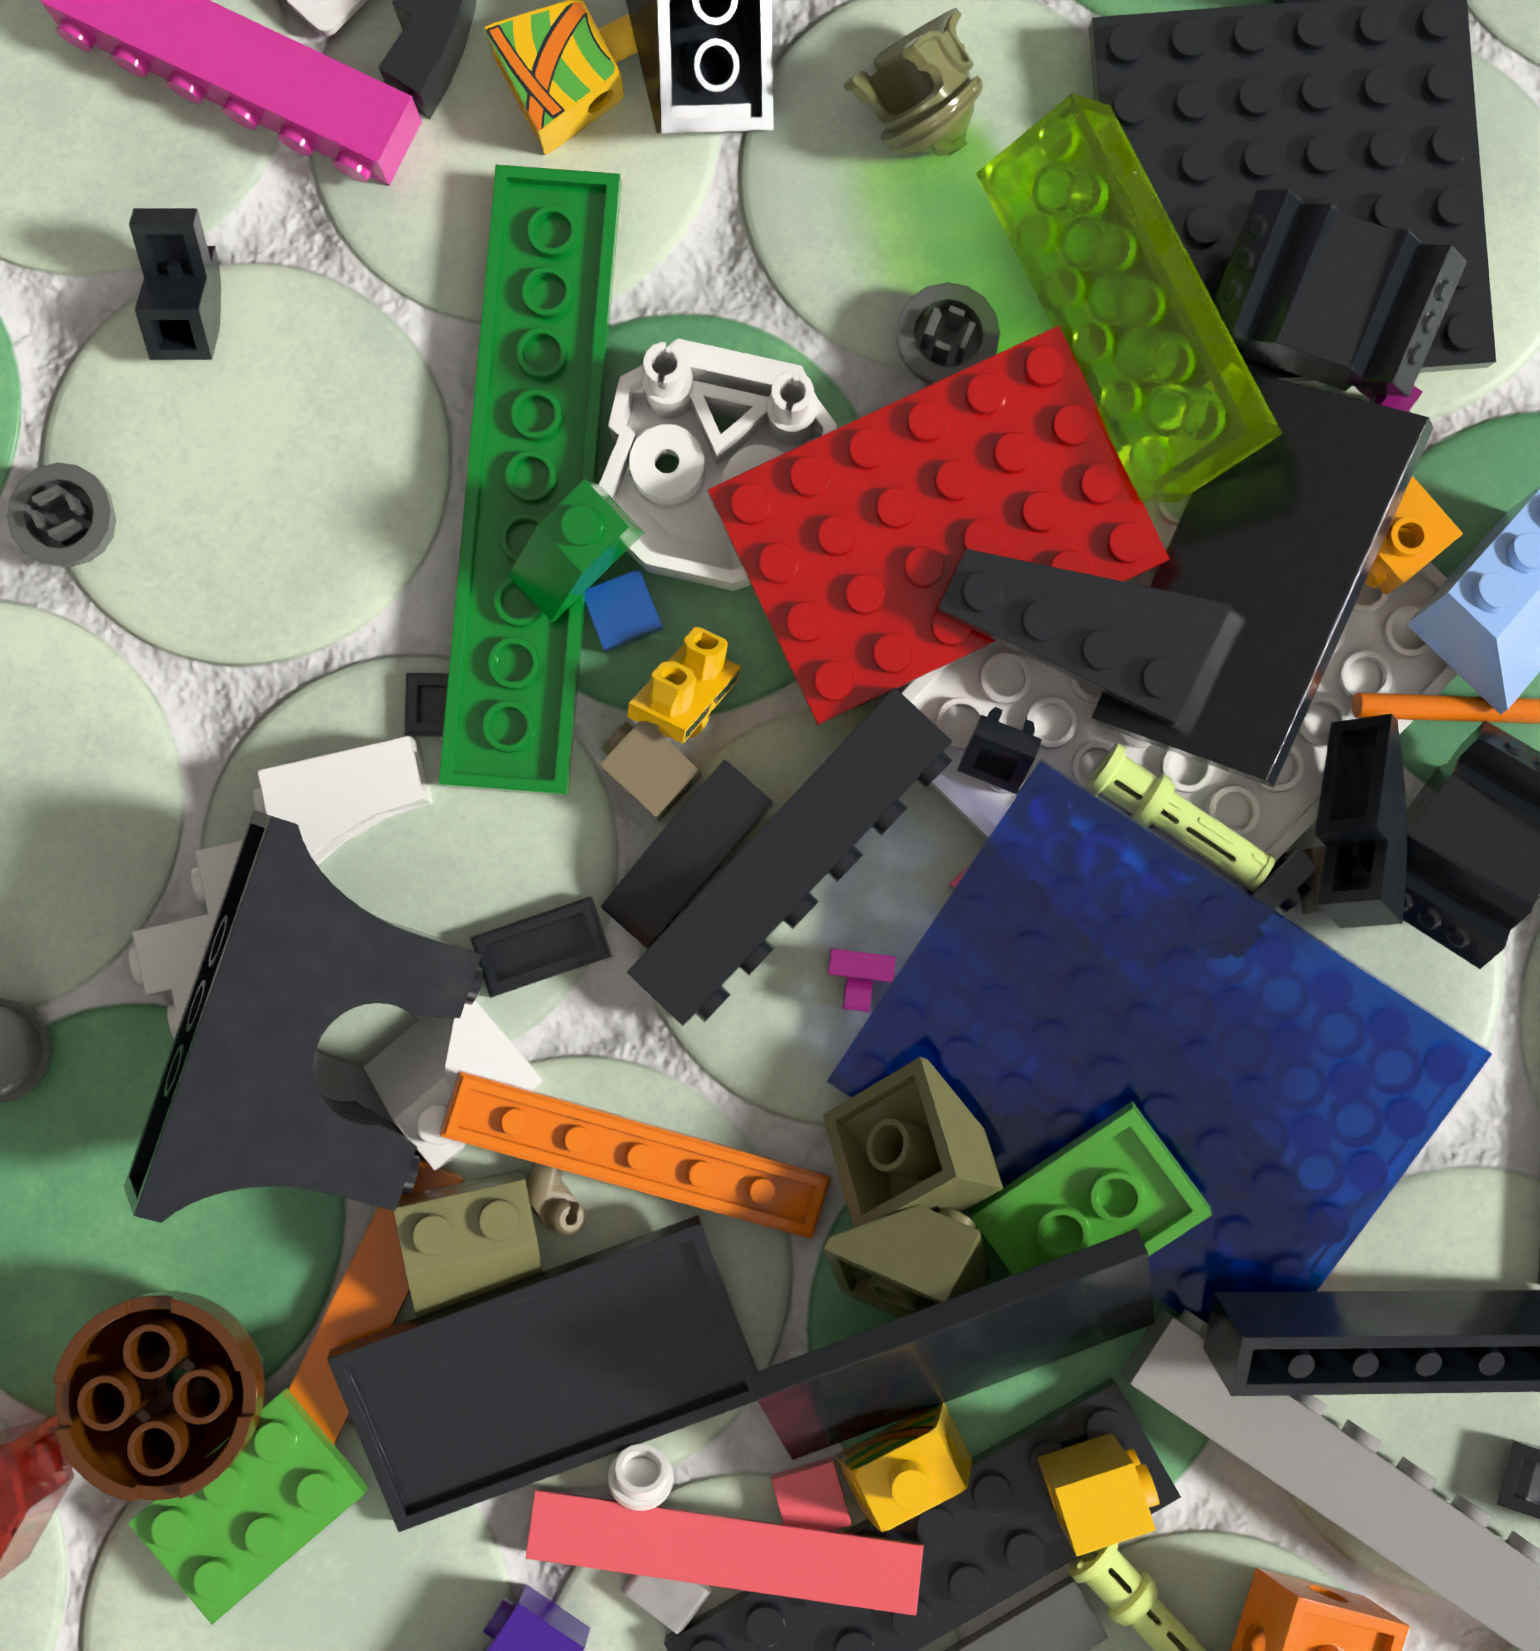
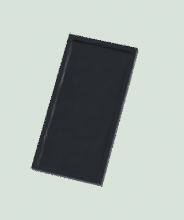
[1091,371,1433,788]
[327,1215,758,1532]
[749,1229,1154,1460]

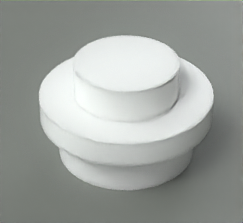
[608,1444,673,1511]

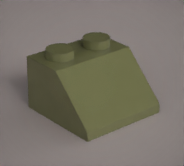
[823,1057,1003,1228]
[394,1169,542,1318]
[824,1205,990,1318]

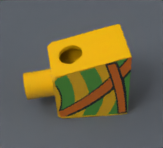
[484,0,638,155]
[834,1403,973,1532]

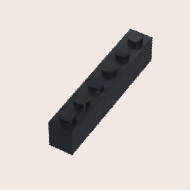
[627,687,953,1026]
[1203,1290,1540,1396]

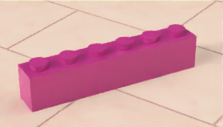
[41,0,422,186]

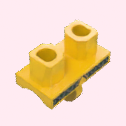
[627,627,741,744]

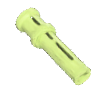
[1085,742,1276,891]
[1068,1543,1207,1651]

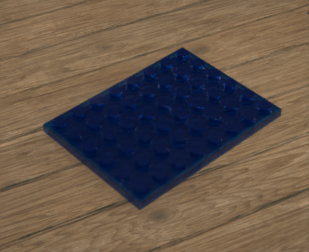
[827,759,1492,1324]

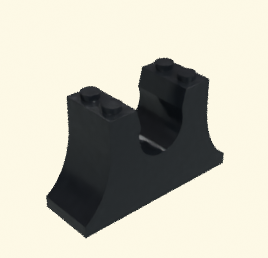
[124,810,483,1223]

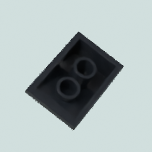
[626,0,774,134]

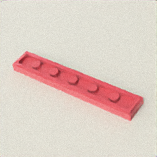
[525,1489,924,1616]

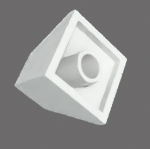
[363,999,544,1170]

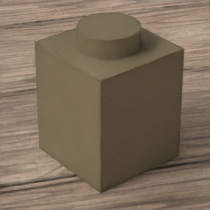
[599,721,702,822]

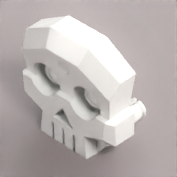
[599,338,837,591]

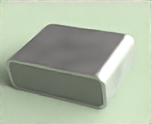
[621,1574,712,1635]

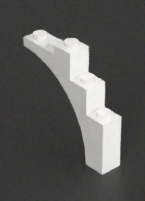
[129,736,433,1038]

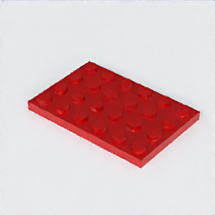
[707,325,1170,726]

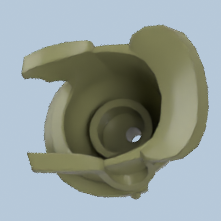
[844,8,983,156]

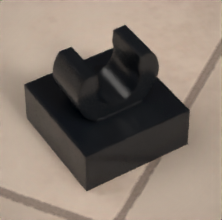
[957,707,1042,795]

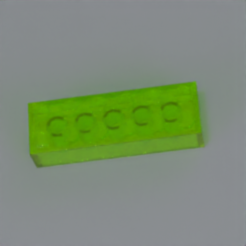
[975,93,1282,503]

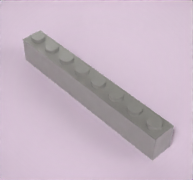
[1119,1307,1540,1651]

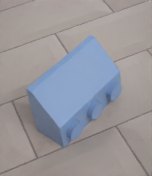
[1406,486,1540,714]

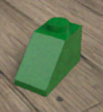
[508,479,645,622]

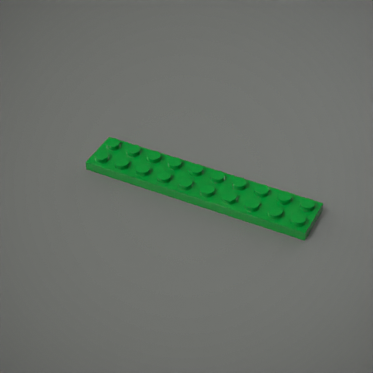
[438,164,622,797]

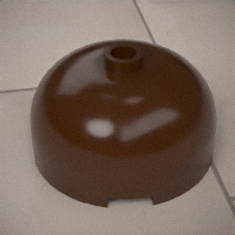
[53,1291,265,1502]

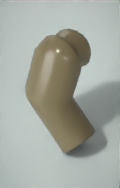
[526,1162,585,1235]

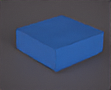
[585,569,663,653]

